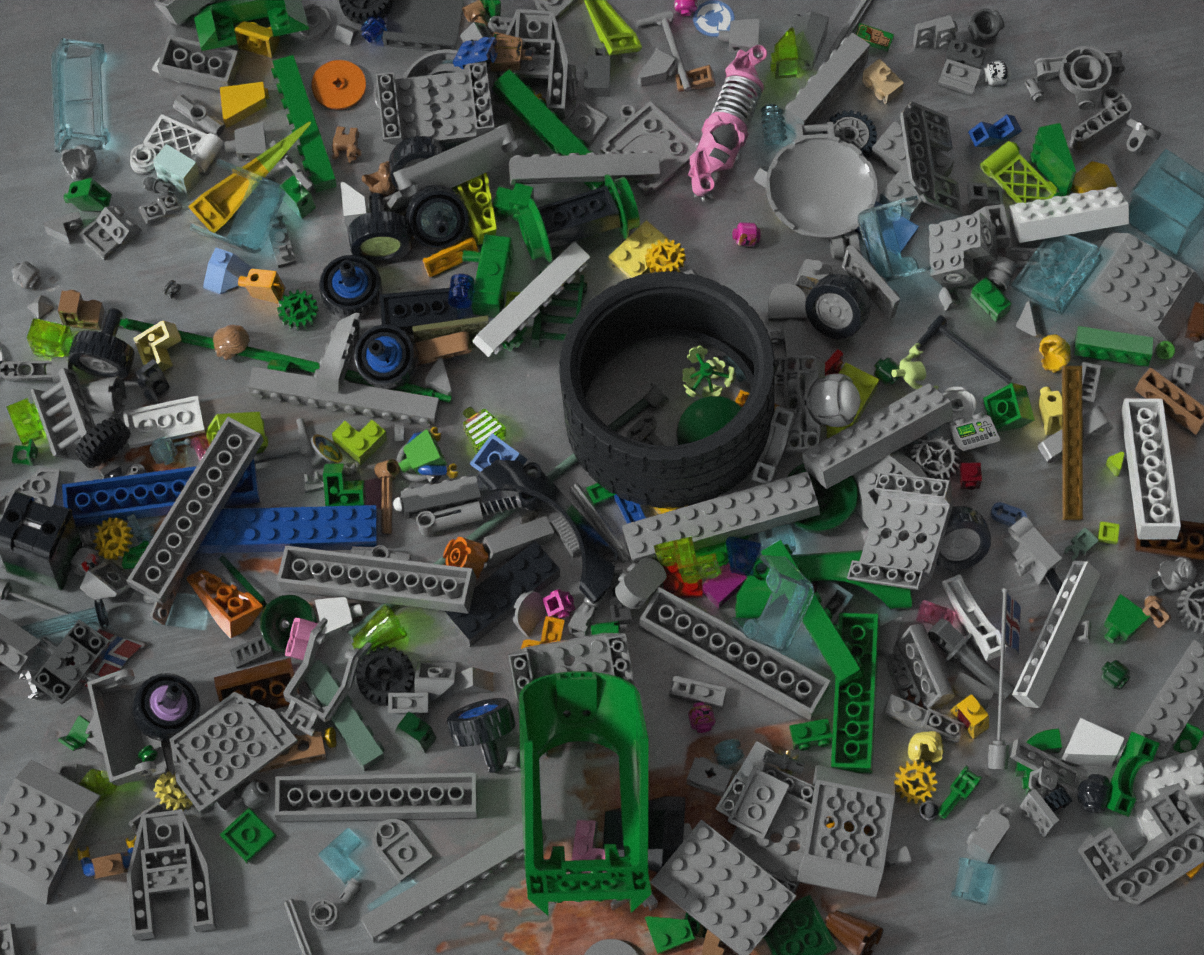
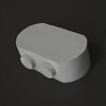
[615,557,666,609]

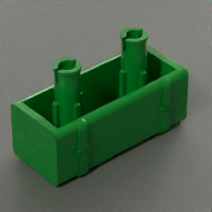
[456,234,514,318]

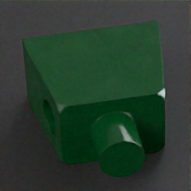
[395,711,437,753]

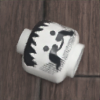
[983,61,1011,86]

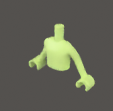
[892,343,939,390]

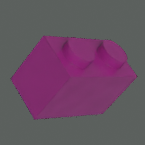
[702,562,747,609]

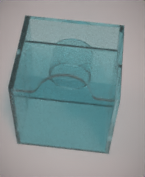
[1129,148,1204,257]

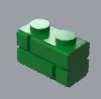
[971,277,1012,322]

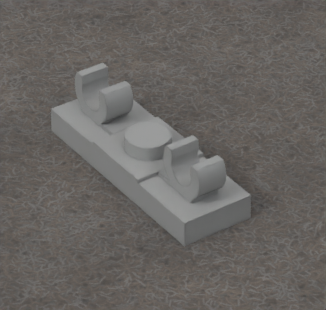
[264,212,296,268]
[301,461,361,493]

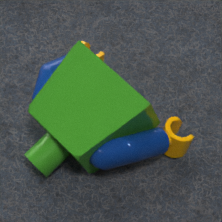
[398,427,459,478]

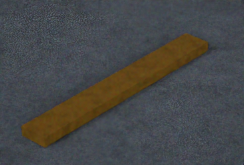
[1062,366,1083,520]

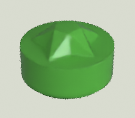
[1155,341,1175,360]

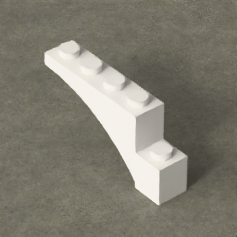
[942,574,1007,661]

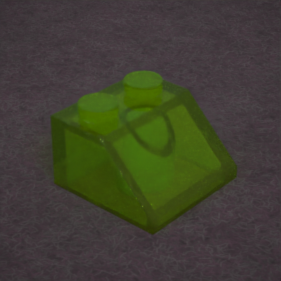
[770,27,798,79]

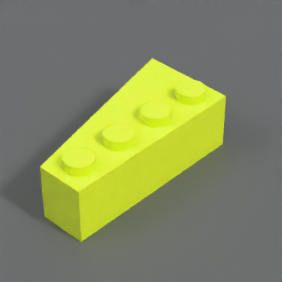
[452,172,497,245]

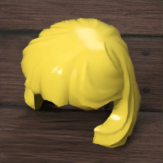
[908,731,944,764]

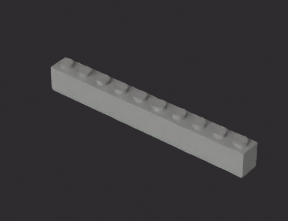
[248,367,440,427]
[361,822,547,942]

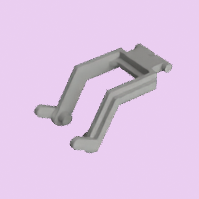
[278,618,372,737]

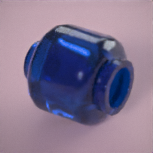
[360,16,387,44]

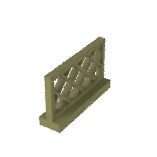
[412,316,489,348]

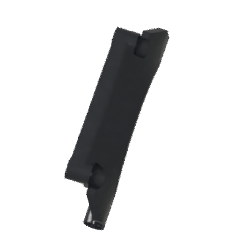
[478,460,618,604]

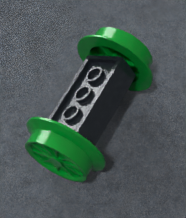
[517,174,640,263]

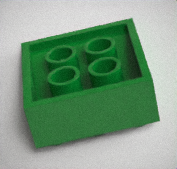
[1030,123,1076,195]

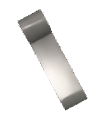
[1069,85,1132,150]
[1037,406,1113,463]

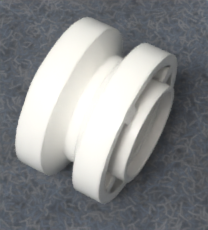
[130,144,156,174]

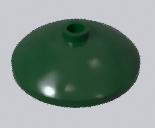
[260,595,317,653]

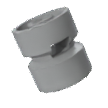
[830,231,860,259]
[986,256,1017,292]

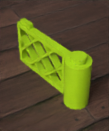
[980,141,1058,203]

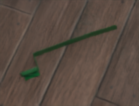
[218,555,267,612]

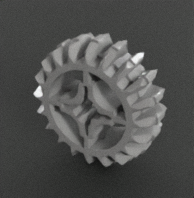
[909,434,961,480]
[1176,581,1204,634]

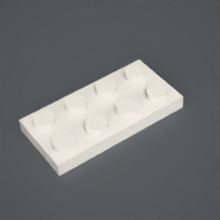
[123,395,205,449]

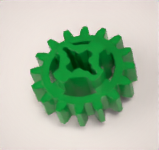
[277,289,319,330]

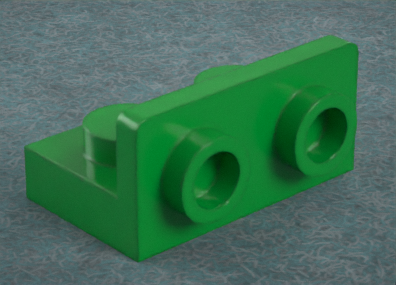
[789,718,833,751]

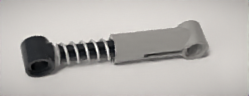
[416,492,541,537]

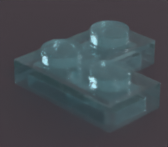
[318,828,362,885]

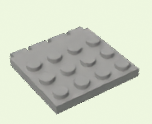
[600,101,697,194]

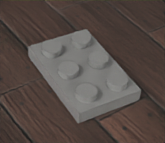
[728,767,790,839]

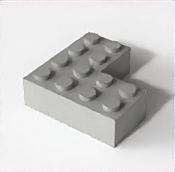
[871,121,954,221]

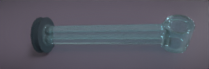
[21,599,109,638]

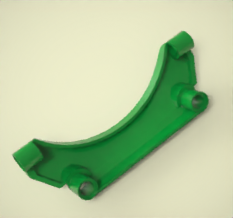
[735,550,912,620]

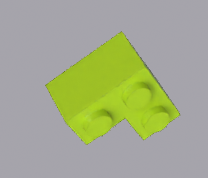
[332,420,387,466]

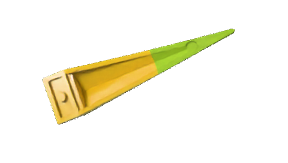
[188,122,311,234]

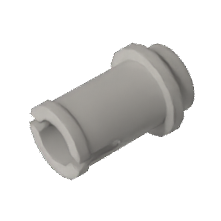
[1024,78,1044,102]
[338,878,362,905]

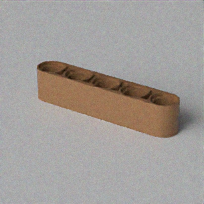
[416,332,472,365]

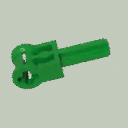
[938,765,983,819]

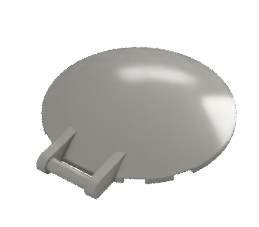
[766,122,878,239]

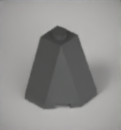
[792,11,829,71]

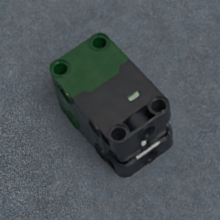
[0,491,82,591]

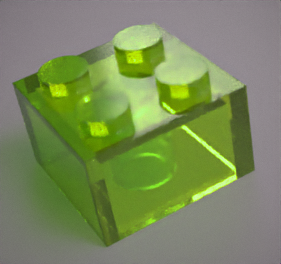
[26,318,74,359]

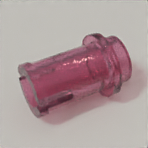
[190,436,207,461]

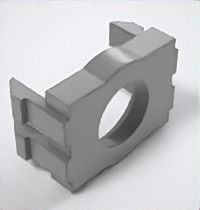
[19,670,46,700]

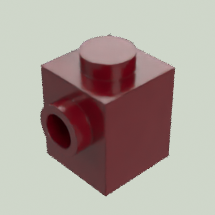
[959,463,982,490]

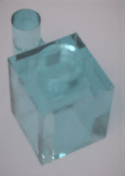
[758,524,796,552]

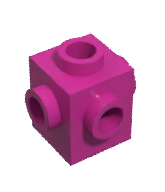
[542,589,576,619]

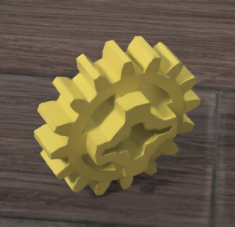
[153,771,193,811]

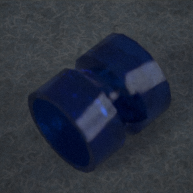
[448,274,475,309]

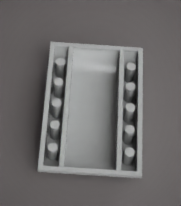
[1072,232,1204,343]
[0,760,100,905]

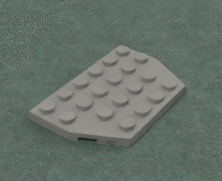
[170,692,298,814]

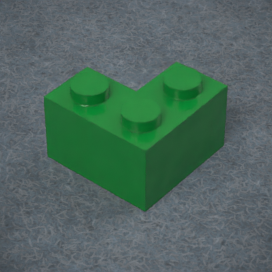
[492,183,534,222]
[323,463,366,506]

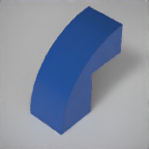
[968,114,1022,147]

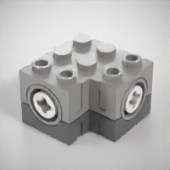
[929,212,997,288]

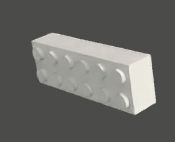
[1009,187,1129,243]

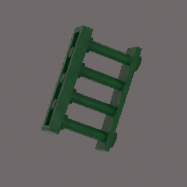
[532,271,588,348]

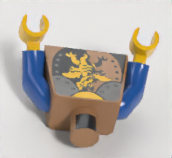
[77,836,136,880]

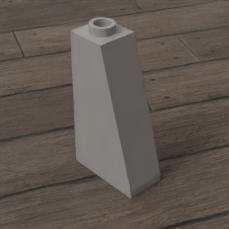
[482,516,554,571]

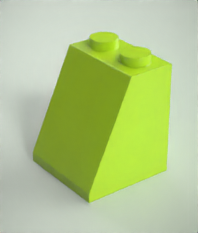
[206,412,269,454]

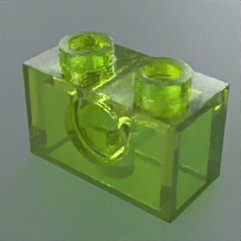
[6,398,44,446]

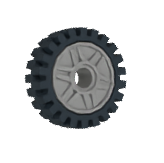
[822,110,877,159]

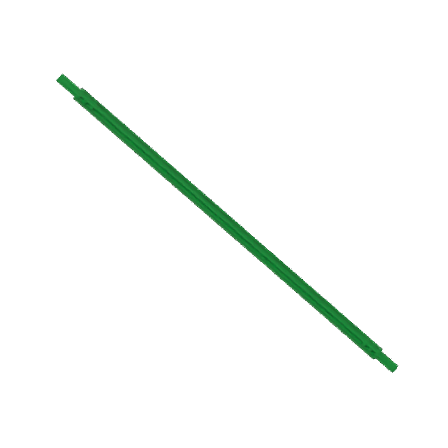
[119,318,452,403]

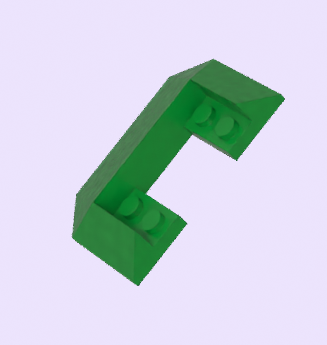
[194,0,309,51]

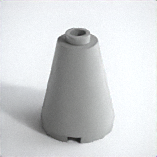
[81,376,126,415]

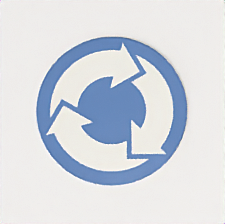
[693,0,734,37]

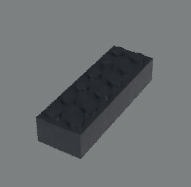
[445,541,560,647]

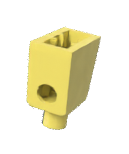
[1038,387,1062,436]

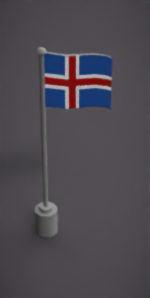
[988,588,1021,769]

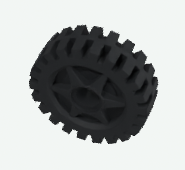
[339,0,393,25]
[75,417,131,468]
[356,646,415,706]

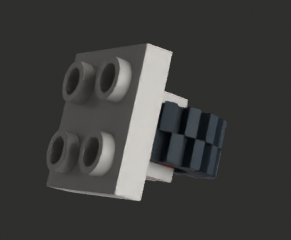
[1020,787,1073,838]

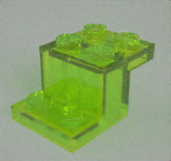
[654,536,722,583]

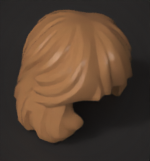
[362,161,396,197]
[213,325,250,360]

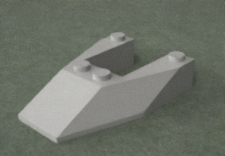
[491,9,568,119]
[852,450,928,539]
[127,809,216,941]

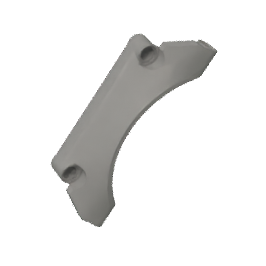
[383,122,536,212]

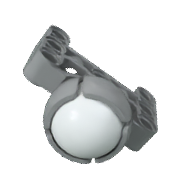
[775,355,860,453]

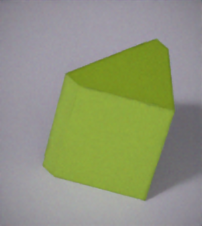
[1105,452,1124,476]

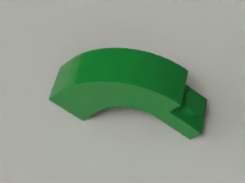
[1015,729,1062,795]

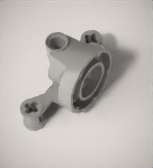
[1034,46,1125,110]

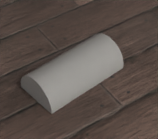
[896,624,955,710]

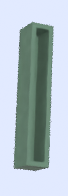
[303,659,385,771]

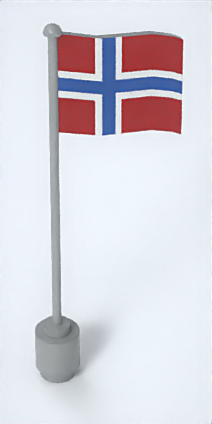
[0,579,147,687]

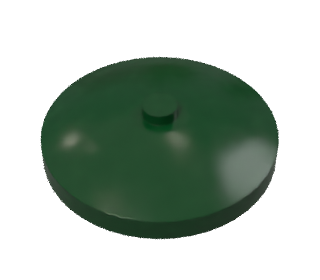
[676,396,742,445]
[786,463,858,534]

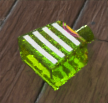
[462,407,506,454]

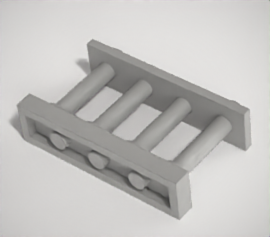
[31,368,96,459]

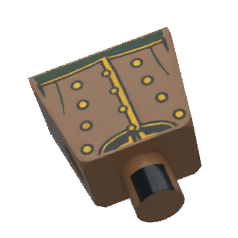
[490,32,533,72]

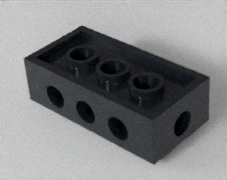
[379,287,458,335]

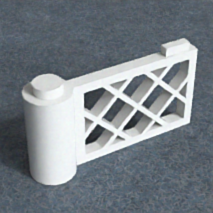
[143,114,224,174]

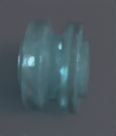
[713,739,744,764]

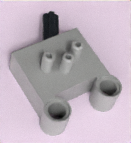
[1002,517,1063,596]

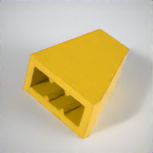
[220,82,269,128]

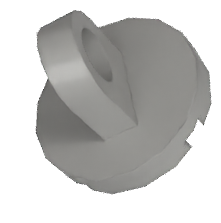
[1126,118,1161,153]

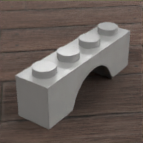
[752,406,798,484]

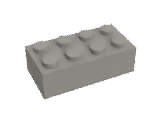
[157,35,240,91]

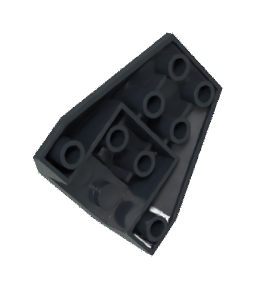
[603,796,686,873]

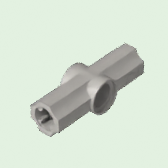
[173,94,225,137]

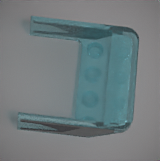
[190,159,285,254]

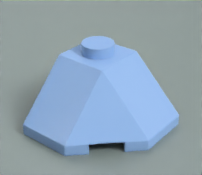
[203,247,252,295]

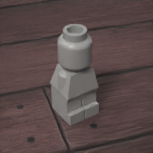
[568,596,603,637]

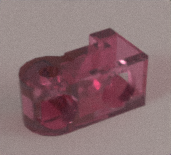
[915,600,955,625]

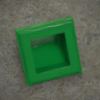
[267,359,290,373]

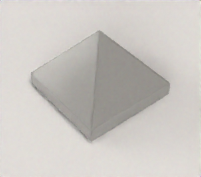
[27,295,53,320]

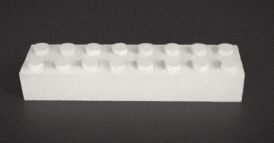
[1121,399,1181,539]

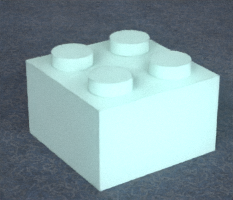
[153,144,201,195]

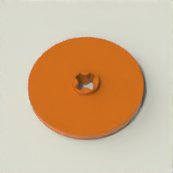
[311,60,366,110]

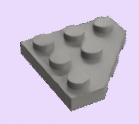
[0,468,61,521]

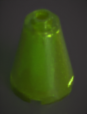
[352,604,408,653]

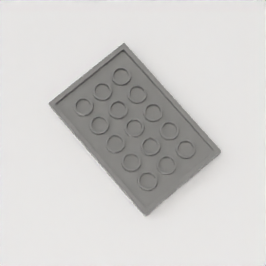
[650,820,796,955]

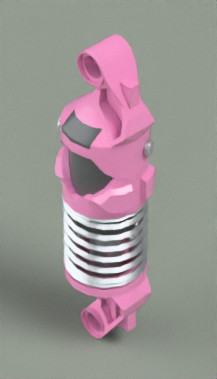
[688,45,767,197]

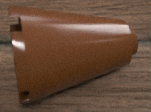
[825,910,883,955]

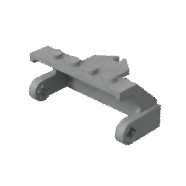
[85,669,169,786]

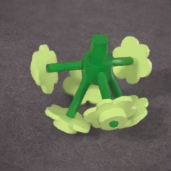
[682,345,736,398]

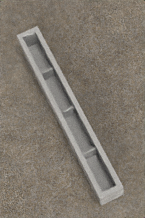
[509,150,660,185]

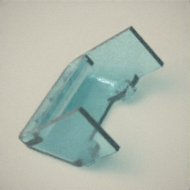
[857,195,931,282]
[731,555,814,651]

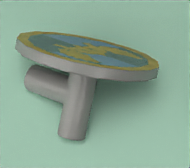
[310,434,343,467]

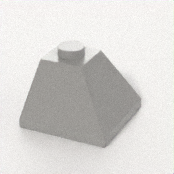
[80,560,132,599]
[415,661,456,702]

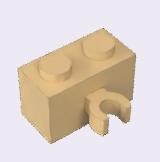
[862,58,904,104]

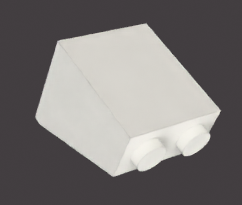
[1061,718,1125,767]

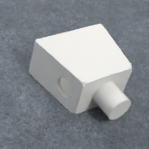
[315,597,363,640]

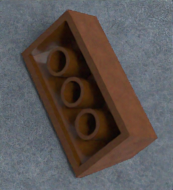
[1134,520,1204,560]
[214,658,300,709]

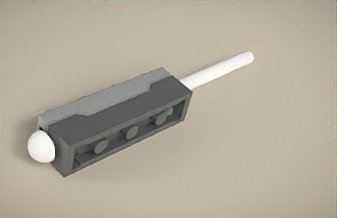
[393,471,538,519]

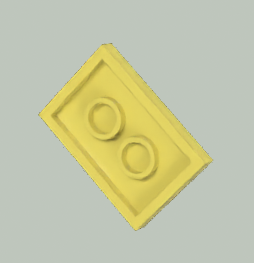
[608,220,671,278]

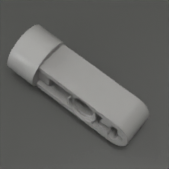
[0,356,73,383]

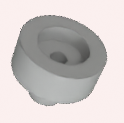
[126,463,146,476]

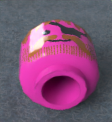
[732,222,761,247]
[688,702,716,733]

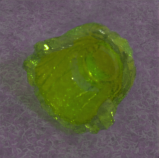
[78,769,117,802]

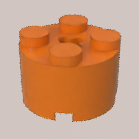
[443,537,488,580]

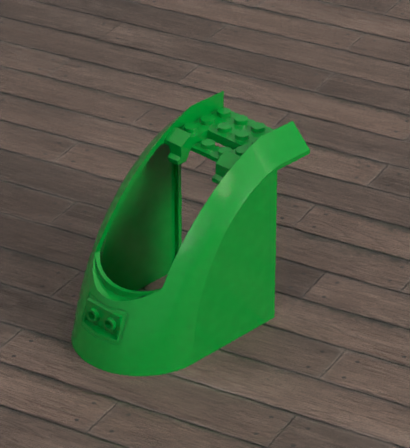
[519,671,651,916]

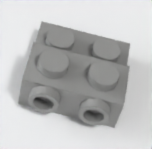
[913,15,958,50]

